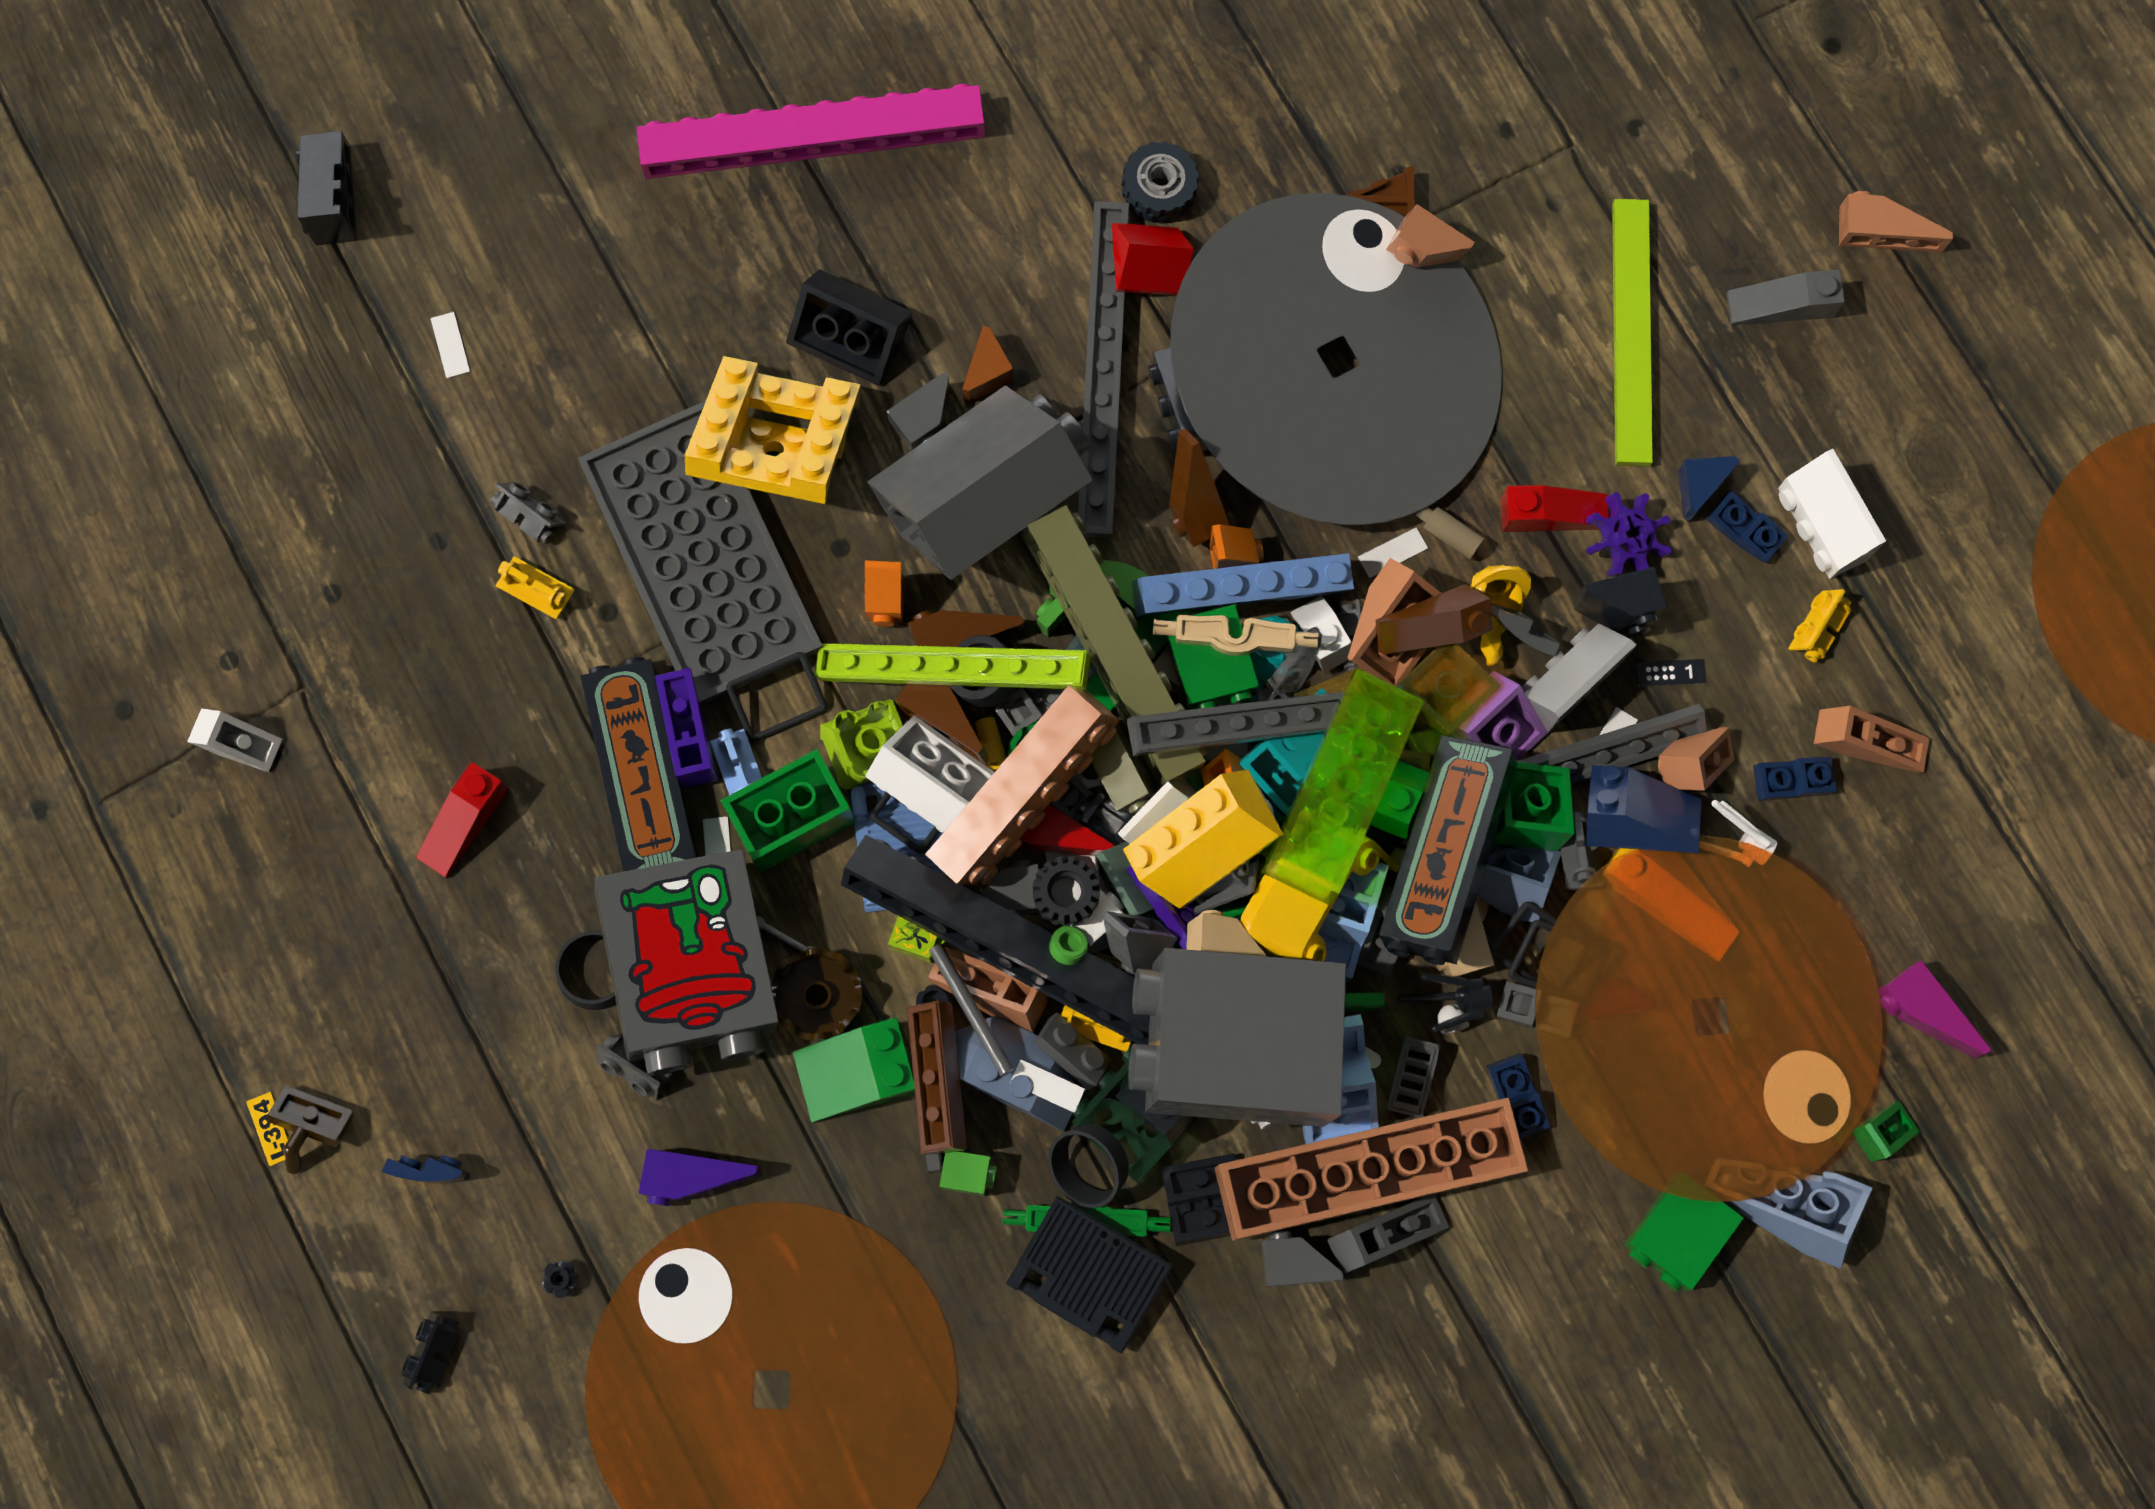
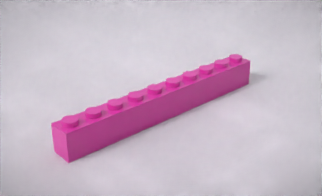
[637,84,985,179]

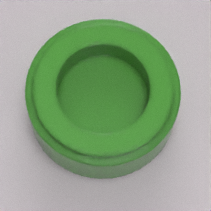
[1049,926,1088,965]

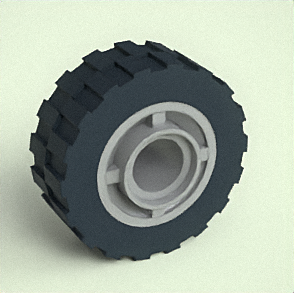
[1121,141,1199,223]

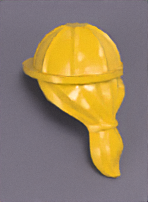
[1470,565,1531,666]

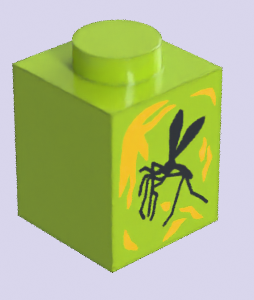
[888,916,946,963]

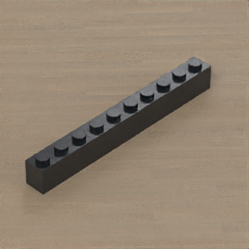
[841,835,1150,1045]

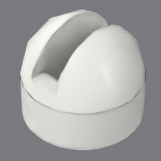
[1438,1004,1469,1034]

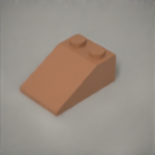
[1347,558,1441,687]

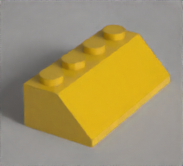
[1123,770,1283,909]

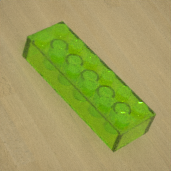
[1261,668,1424,905]

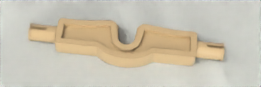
[1153,615,1318,656]

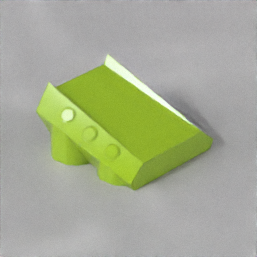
[820,699,903,790]

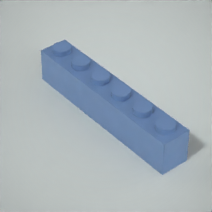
[1132,553,1354,618]

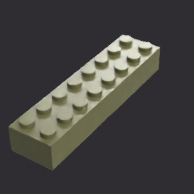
[1026,505,1207,789]

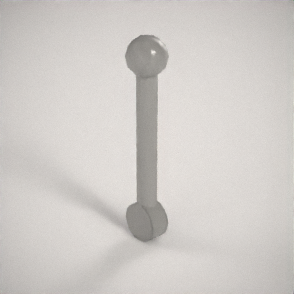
[756,916,815,952]

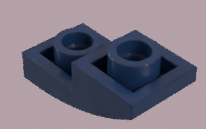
[1705,491,1788,563]
[1753,757,1837,801]
[1486,1053,1550,1138]
[382,1154,470,1184]

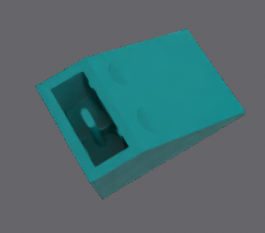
[1239,688,1370,818]

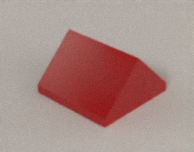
[1112,223,1194,296]

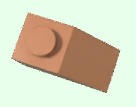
[1386,204,1475,268]
[1658,727,1735,790]

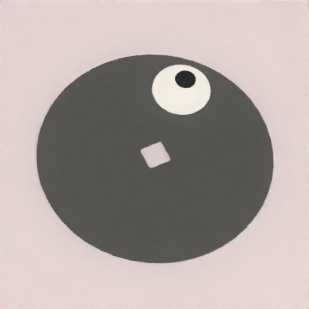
[1170,193,1502,525]

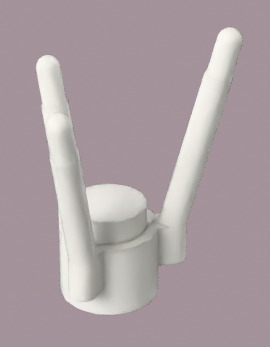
[1699,800,1777,867]

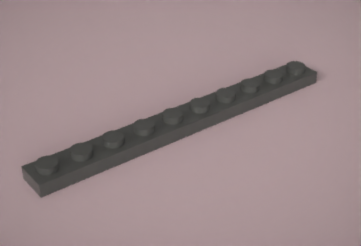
[1078,201,1129,538]
[1361,704,1707,844]

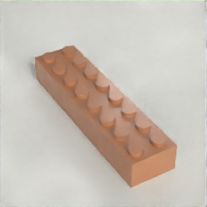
[1215,1098,1528,1242]

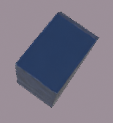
[1678,456,1741,522]

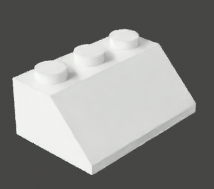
[1778,449,1886,579]
[865,715,995,833]

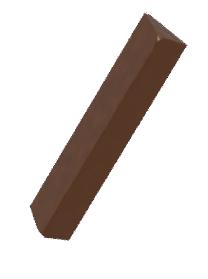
[907,1000,967,1155]

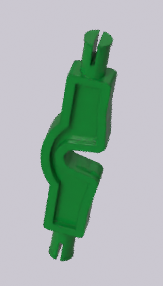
[1002,1202,1170,1237]

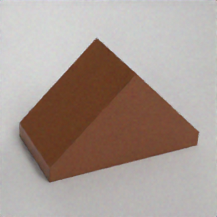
[962,325,1014,403]

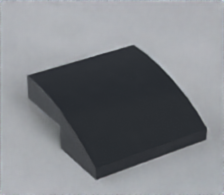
[1161,1153,1235,1246]

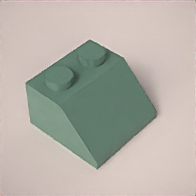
[1095,842,1157,917]

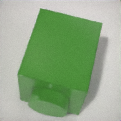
[939,1151,997,1196]

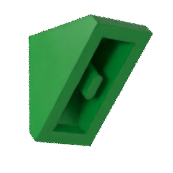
[1850,1100,1919,1162]

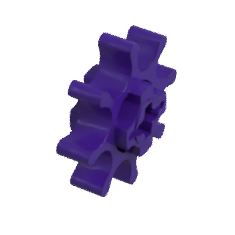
[1585,492,1671,577]

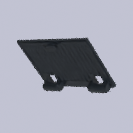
[1006,1196,1173,1354]

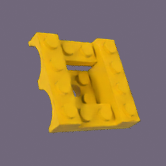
[685,356,861,504]

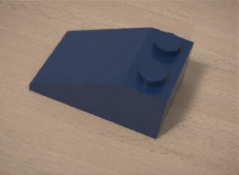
[1586,765,1701,853]

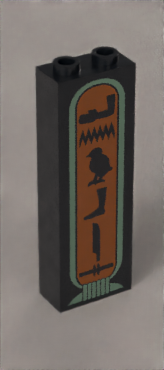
[580,657,698,872]
[1379,735,1518,965]

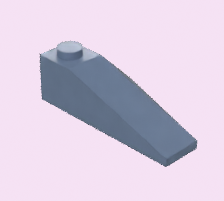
[1407,843,1561,922]
[1703,1158,1872,1269]

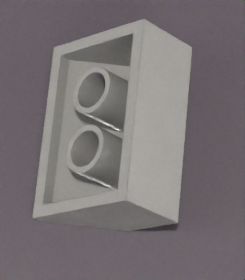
[1521,623,1636,734]

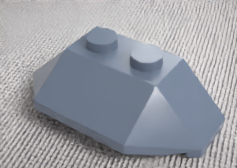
[955,1016,1074,1132]

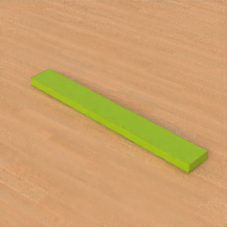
[1612,199,1653,467]
[814,643,1091,690]

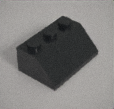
[786,269,913,386]

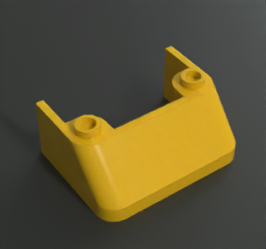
[1240,807,1399,962]

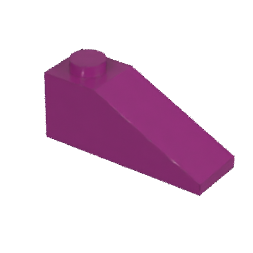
[1877,960,1991,1058]

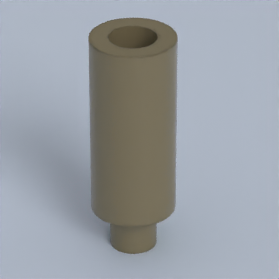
[1416,507,1485,560]

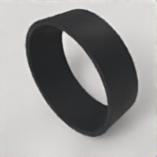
[555,931,616,1010]
[1048,1125,1129,1208]

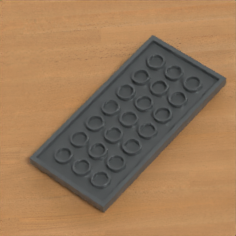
[578,401,823,705]

